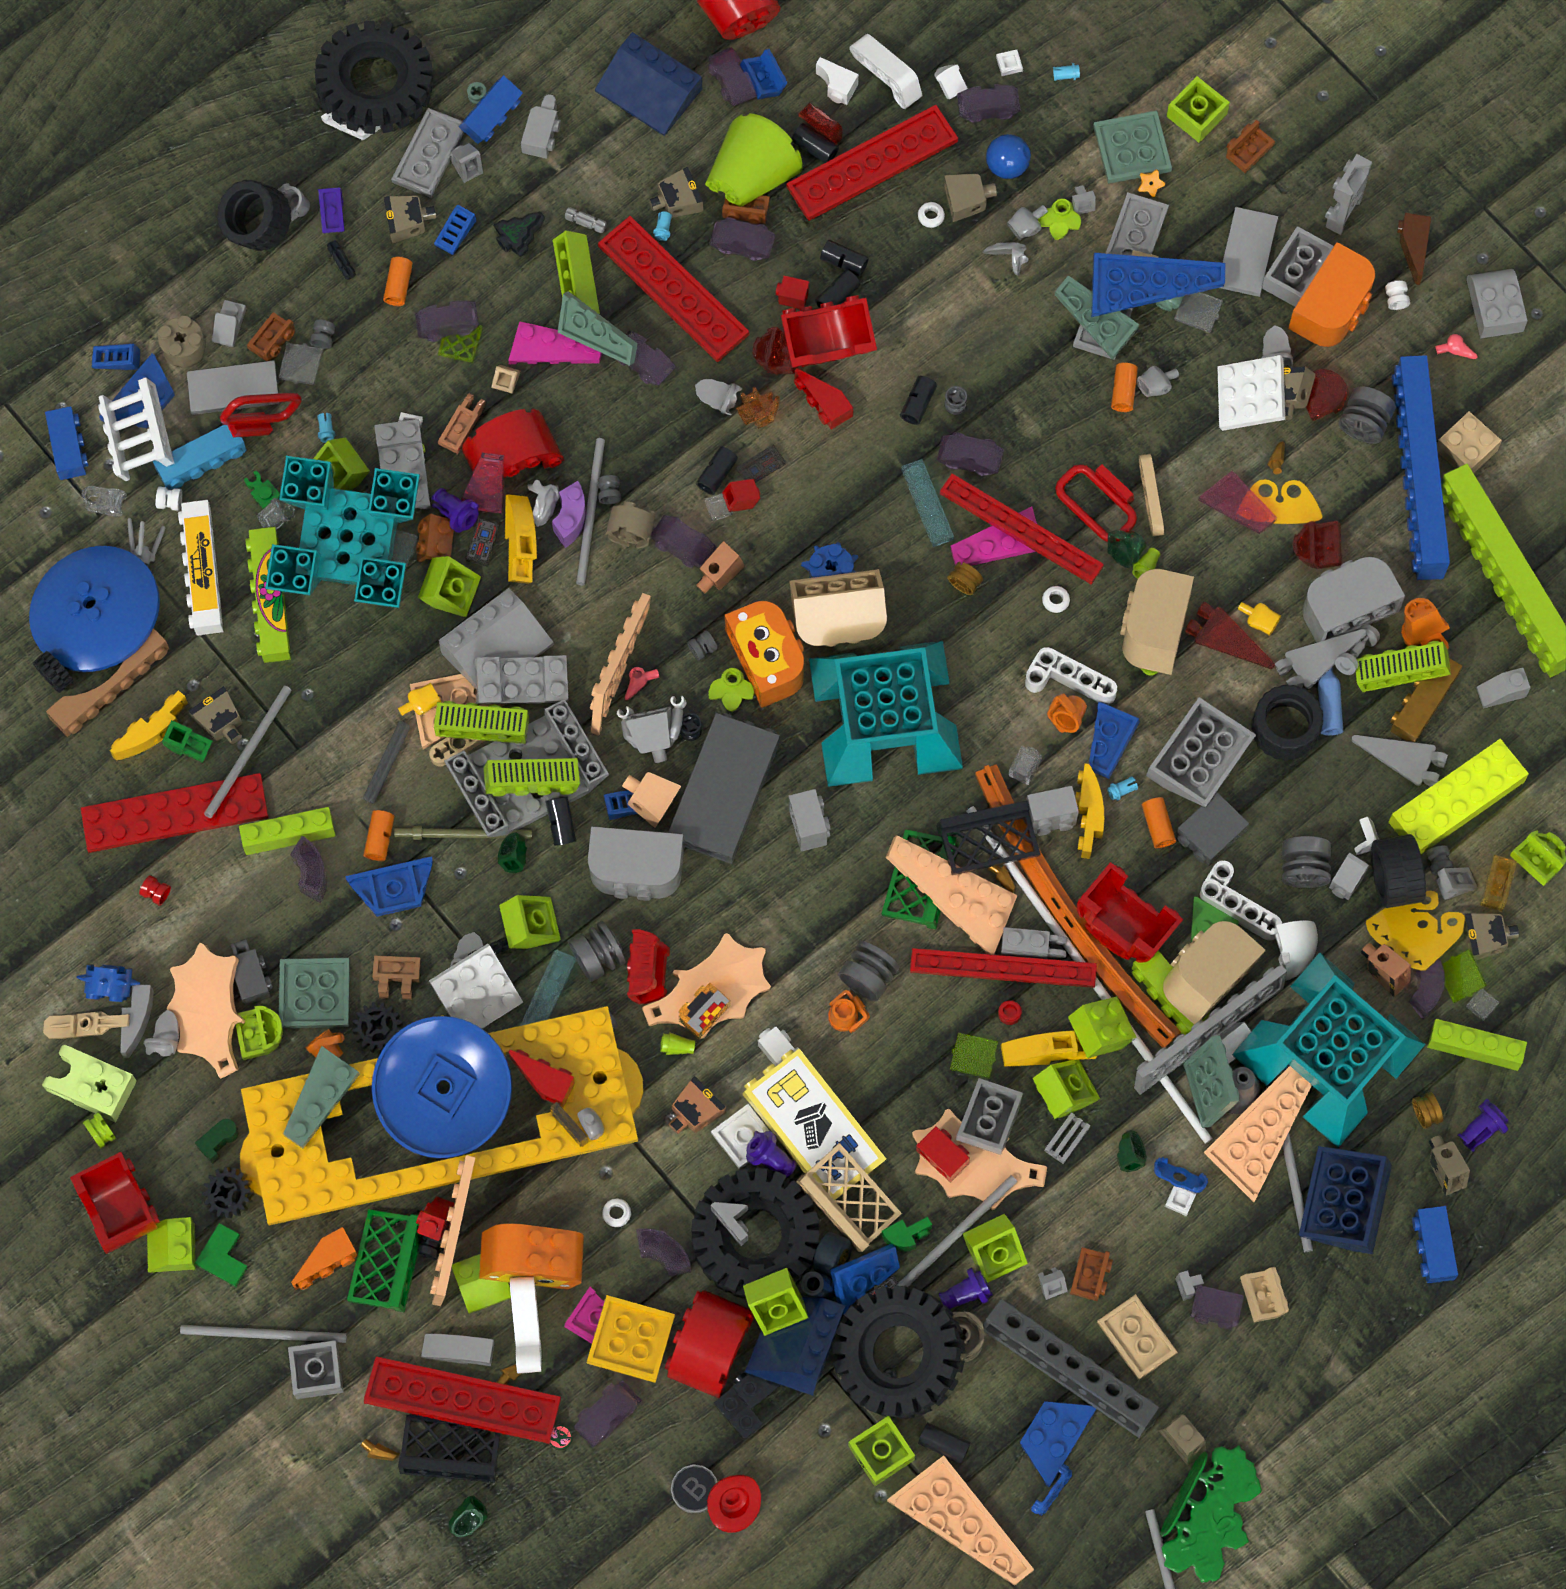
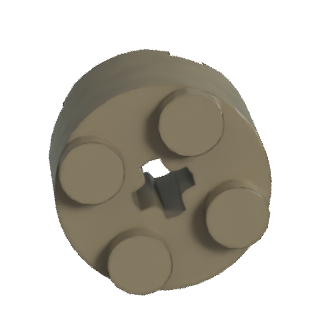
[158,316,206,368]
[606,501,655,548]
[952,1311,985,1363]

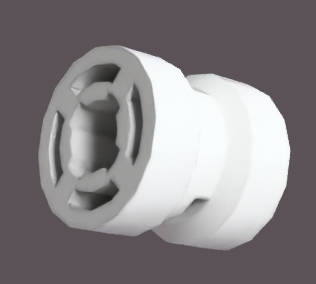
[1385,281,1410,310]
[156,486,182,511]

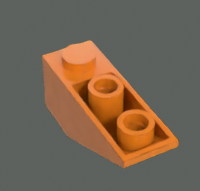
[291,1227,357,1290]

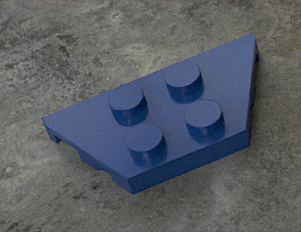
[99,353,175,428]
[345,856,433,917]
[1020,1401,1096,1487]

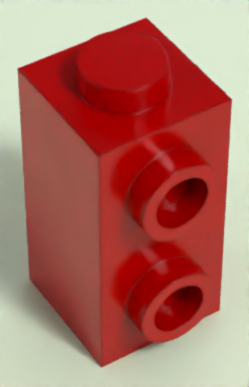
[416,1197,455,1241]

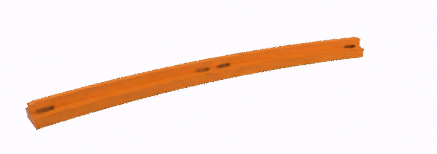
[975,764,1181,1048]

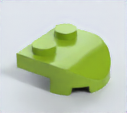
[1510,830,1566,886]
[235,1006,283,1060]

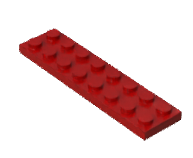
[786,105,958,221]
[598,216,750,363]
[81,773,269,853]
[364,1357,561,1444]

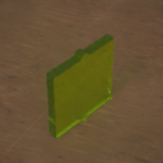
[1437,950,1487,1003]
[950,1033,998,1079]

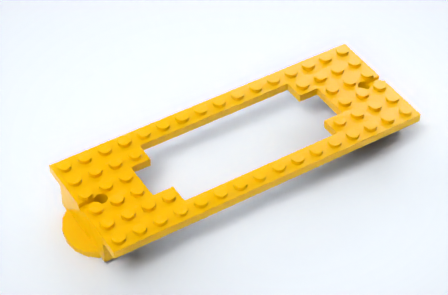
[240,1006,644,1225]

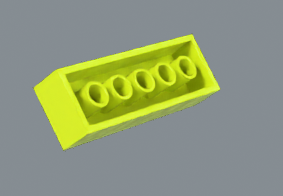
[1389,739,1529,854]

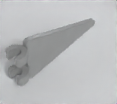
[1275,629,1366,689]
[1352,735,1448,787]

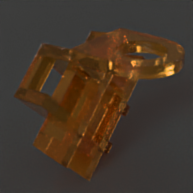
[736,387,780,429]

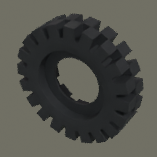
[315,21,433,134]
[691,1168,820,1299]
[833,1286,965,1419]

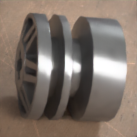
[1338,386,1396,444]
[1282,836,1331,888]
[568,921,626,982]
[838,941,900,1001]

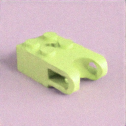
[42,1045,137,1123]

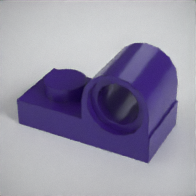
[318,188,345,233]

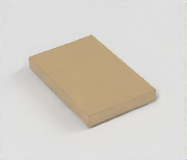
[1097,1294,1178,1380]

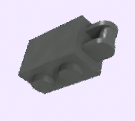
[231,939,273,1006]

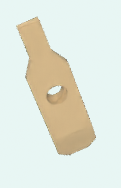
[43,1011,130,1039]

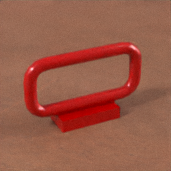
[220,393,302,438]
[1055,464,1137,543]

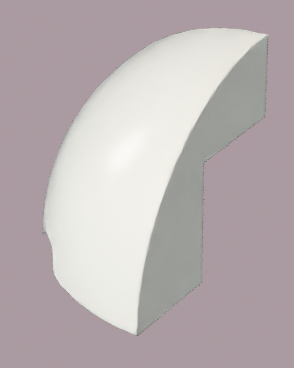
[1274,921,1318,981]

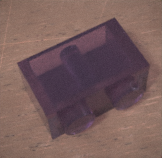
[1190,1285,1244,1329]

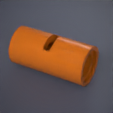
[383,257,413,306]
[1111,363,1138,412]
[1142,797,1176,848]
[363,810,395,861]

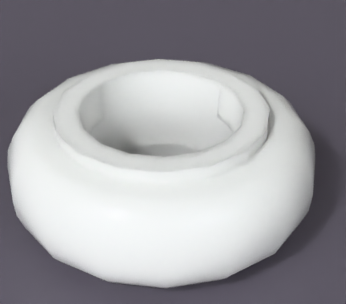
[918,202,945,228]
[1042,586,1070,613]
[602,1198,631,1227]

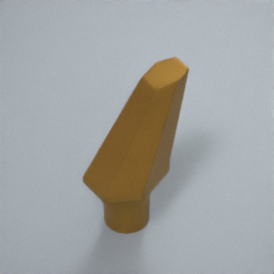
[1267,441,1285,475]
[988,865,1016,893]
[496,1364,522,1385]
[361,1439,400,1461]

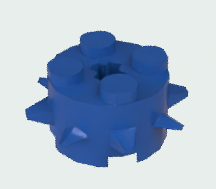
[801,542,858,578]
[77,964,140,1002]

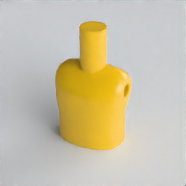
[1238,602,1281,636]
[398,682,442,716]

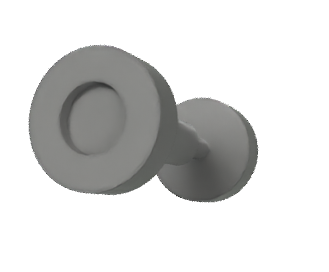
[1335,624,1380,675]

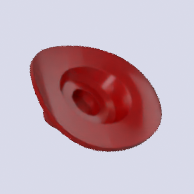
[707,1475,761,1533]

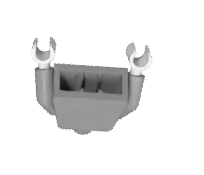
[617,696,686,763]

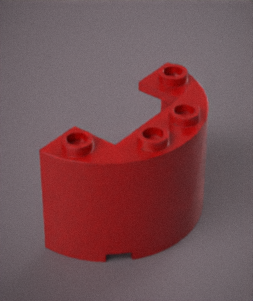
[780,295,877,368]
[462,409,564,495]
[1077,862,1183,963]
[70,1152,160,1254]
[664,1290,754,1398]

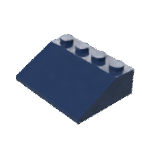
[595,32,703,136]
[1299,1146,1392,1254]
[745,1297,845,1396]

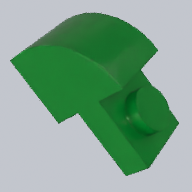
[162,720,212,763]
[881,1217,932,1252]

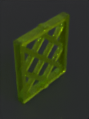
[438,318,483,363]

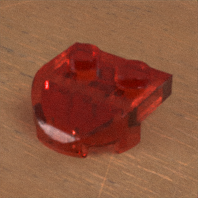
[798,102,843,144]
[752,327,796,374]
[1306,369,1349,421]
[1293,521,1342,569]

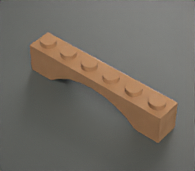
[46,628,169,737]

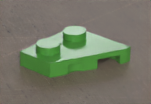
[1190,897,1239,942]

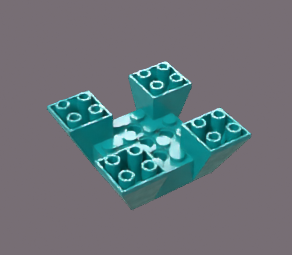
[265,456,420,608]
[809,641,963,787]
[1232,953,1426,1148]

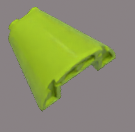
[705,113,803,207]

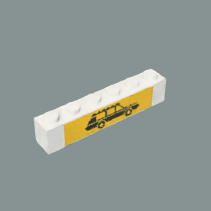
[178,500,224,635]

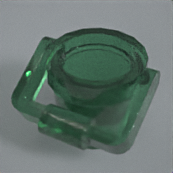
[1107,530,1146,568]

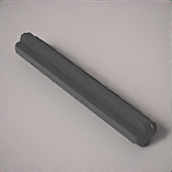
[363,721,410,804]

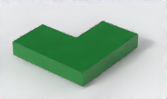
[195,1223,248,1287]

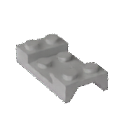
[1325,154,1372,235]
[374,419,431,510]
[474,655,568,705]

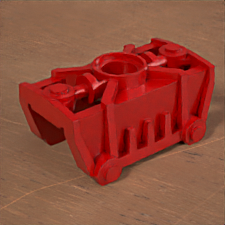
[627,929,670,1004]

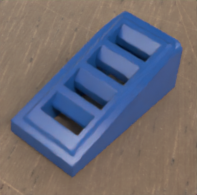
[434,205,476,255]
[92,344,140,370]
[604,790,638,820]

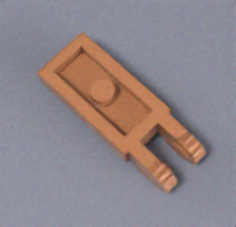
[438,393,486,454]

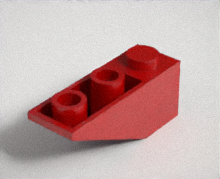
[794,368,853,430]
[508,1049,575,1108]

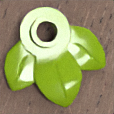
[1038,199,1081,240]
[709,668,754,712]

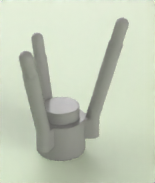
[128,518,166,567]

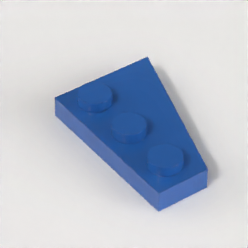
[1089,702,1140,779]
[830,1244,900,1315]

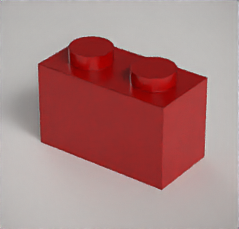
[916,1126,970,1183]

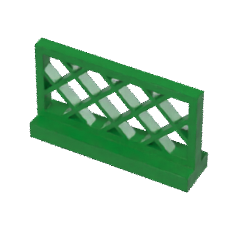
[881,829,959,930]
[347,1209,422,1313]

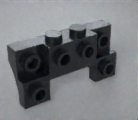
[713,1372,802,1440]

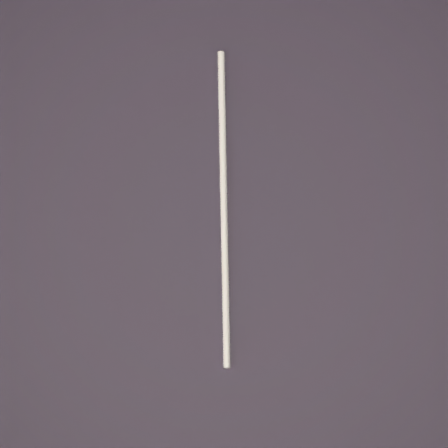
[966,806,1213,1144]

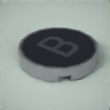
[671,1465,717,1513]

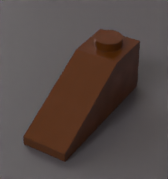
[1397,213,1431,285]

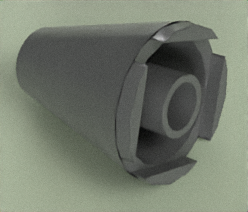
[1227,1067,1261,1114]

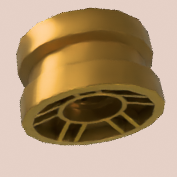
[947,562,983,595]
[1412,1092,1443,1129]

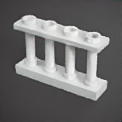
[98,378,174,481]

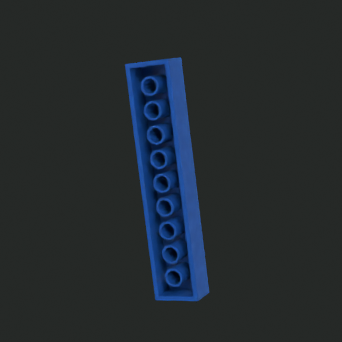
[1392,355,1450,580]

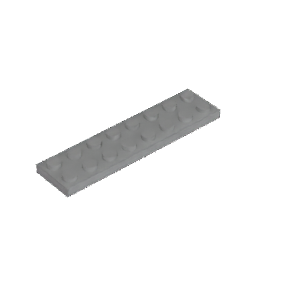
[1073,192,1169,360]
[1134,965,1287,1095]

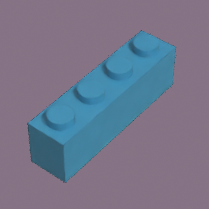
[153,425,247,490]

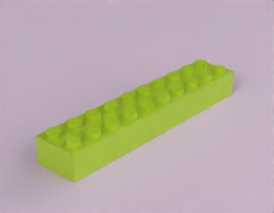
[1441,463,1566,678]

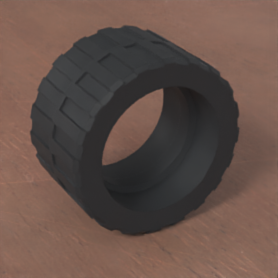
[217,180,291,251]
[1251,685,1323,761]
[1371,834,1426,908]

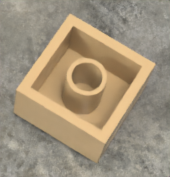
[1437,411,1502,473]

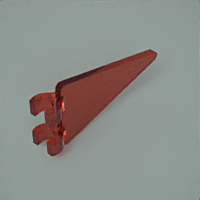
[1185,601,1275,669]

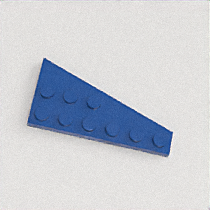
[1091,253,1225,317]

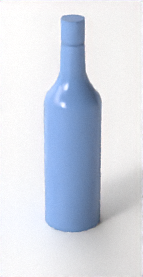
[1318,667,1343,736]

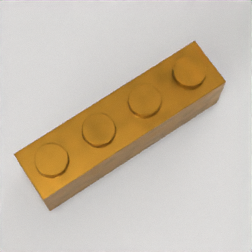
[1390,658,1462,743]

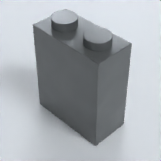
[1176,792,1249,866]

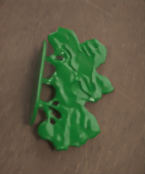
[1160,1446,1262,1583]

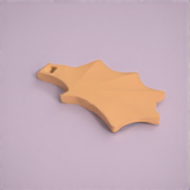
[642,933,771,1039]
[167,943,245,1079]
[912,1109,1047,1210]

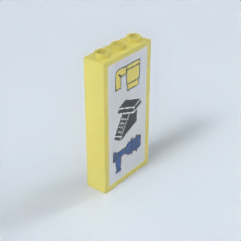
[742,1049,886,1200]

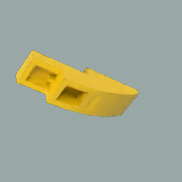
[505,494,537,584]
[110,690,188,760]
[1075,763,1104,859]
[1001,1031,1097,1066]

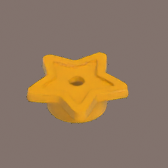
[1138,169,1165,197]

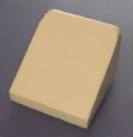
[491,365,520,393]

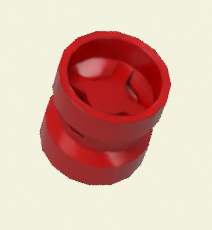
[139,875,171,906]

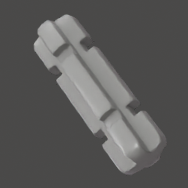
[565,207,607,233]

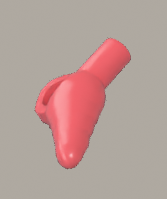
[1435,334,1478,359]
[625,667,660,700]

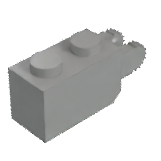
[521,94,561,159]
[1001,927,1068,959]

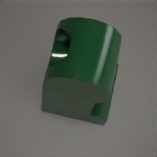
[195,1119,239,1164]

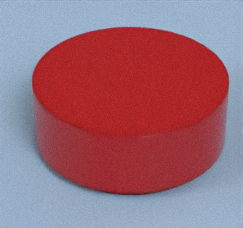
[998,1001,1022,1025]

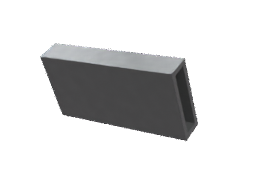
[668,713,780,864]

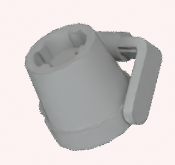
[277,183,310,223]

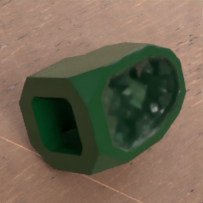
[498,832,527,874]
[1117,1130,1147,1172]
[449,1495,488,1537]

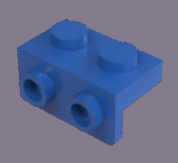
[740,49,787,99]

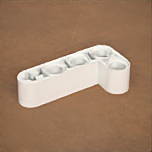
[850,34,922,109]
[1025,647,1117,705]
[1200,861,1282,940]
[510,1276,542,1374]

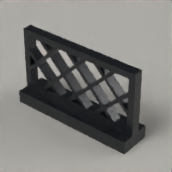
[936,801,1041,875]
[398,1414,500,1483]

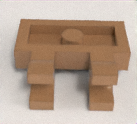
[372,956,421,1000]

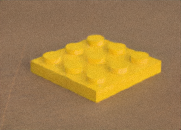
[587,1295,675,1383]

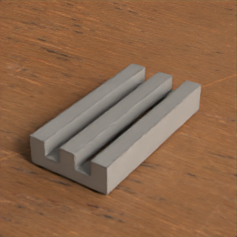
[1044,1112,1091,1164]

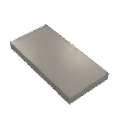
[391,108,465,198]
[1220,207,1278,297]
[187,361,279,415]

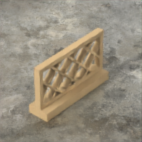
[796,1143,902,1252]

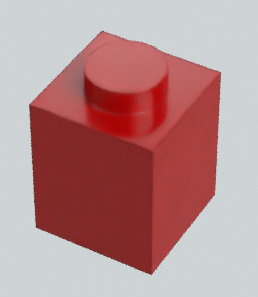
[775,276,809,309]
[722,479,761,512]

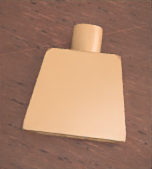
[622,772,681,827]

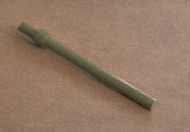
[394,826,532,840]

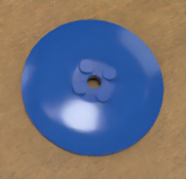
[29,546,160,672]
[372,1016,512,1158]

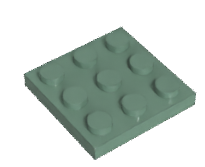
[1093,111,1172,184]
[279,958,350,1029]
[1183,1036,1239,1128]

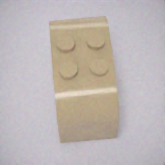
[790,569,887,646]
[1120,569,1194,675]
[1163,921,1266,1025]

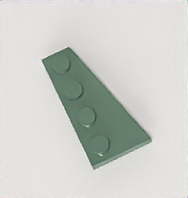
[1055,276,1139,360]
[557,291,638,366]
[283,1046,360,1149]

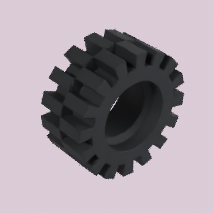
[33,651,74,693]

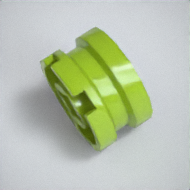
[83,1112,116,1149]

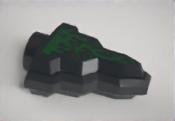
[493,211,545,257]

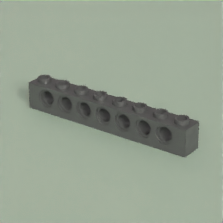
[983,1299,1159,1438]

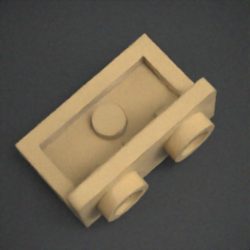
[1240,1267,1289,1322]

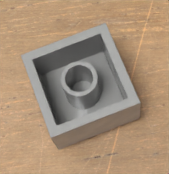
[1027,786,1079,836]
[789,789,830,852]
[288,1341,344,1399]

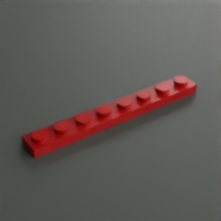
[940,474,1104,585]
[910,948,1097,988]

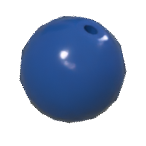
[986,134,1031,179]

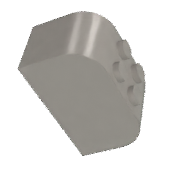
[1302,557,1405,642]
[588,827,684,901]

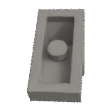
[212,300,247,347]
[1436,867,1478,900]
[711,1202,749,1246]

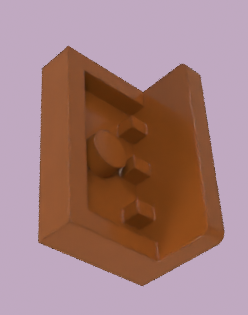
[1226,120,1275,173]
[722,195,770,224]
[247,312,295,361]
[416,514,454,562]
[1070,1247,1113,1301]

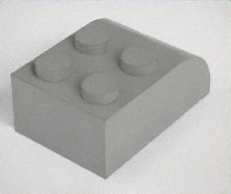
[1262,226,1334,307]
[1467,269,1527,338]
[956,1078,1023,1155]

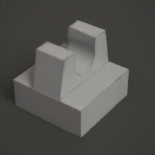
[1072,185,1095,215]
[1038,1267,1068,1300]
[1175,1270,1204,1301]

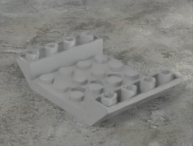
[444,699,609,838]

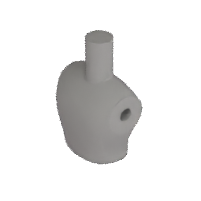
[1007,205,1048,240]
[1137,366,1179,397]
[577,1108,604,1140]

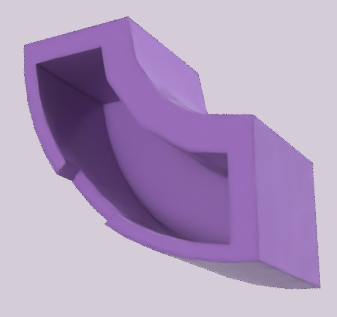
[552,481,586,548]

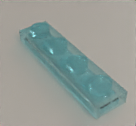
[901,459,954,547]
[520,949,577,1026]

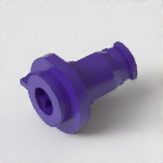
[431,488,479,533]
[1457,1099,1509,1152]
[746,1131,797,1178]
[938,1267,993,1310]

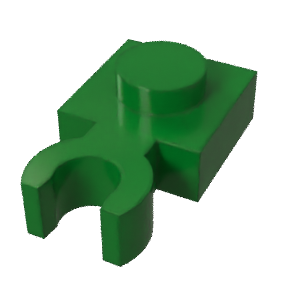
[244,471,280,511]

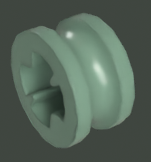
[467,82,487,104]

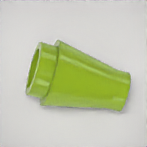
[1132,548,1161,579]
[660,1032,695,1055]

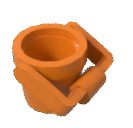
[1047,693,1087,733]
[828,990,870,1033]
[305,1029,344,1058]

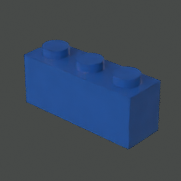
[458,75,523,144]
[45,406,89,480]
[1412,1206,1458,1283]

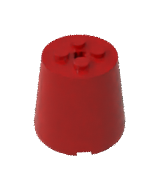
[696,0,780,40]

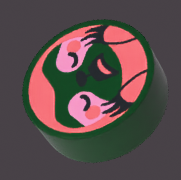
[550,1425,573,1450]

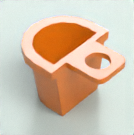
[1401,598,1450,649]

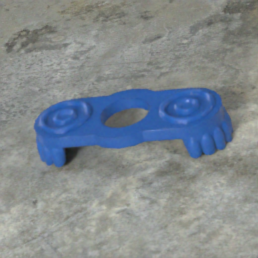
[1154,1157,1208,1193]
[1031,1464,1072,1516]

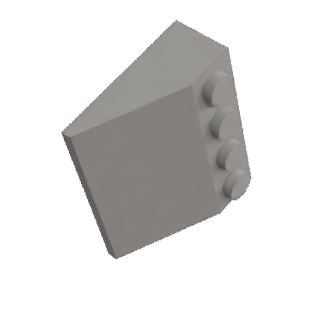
[439,588,554,689]
[1146,697,1256,807]

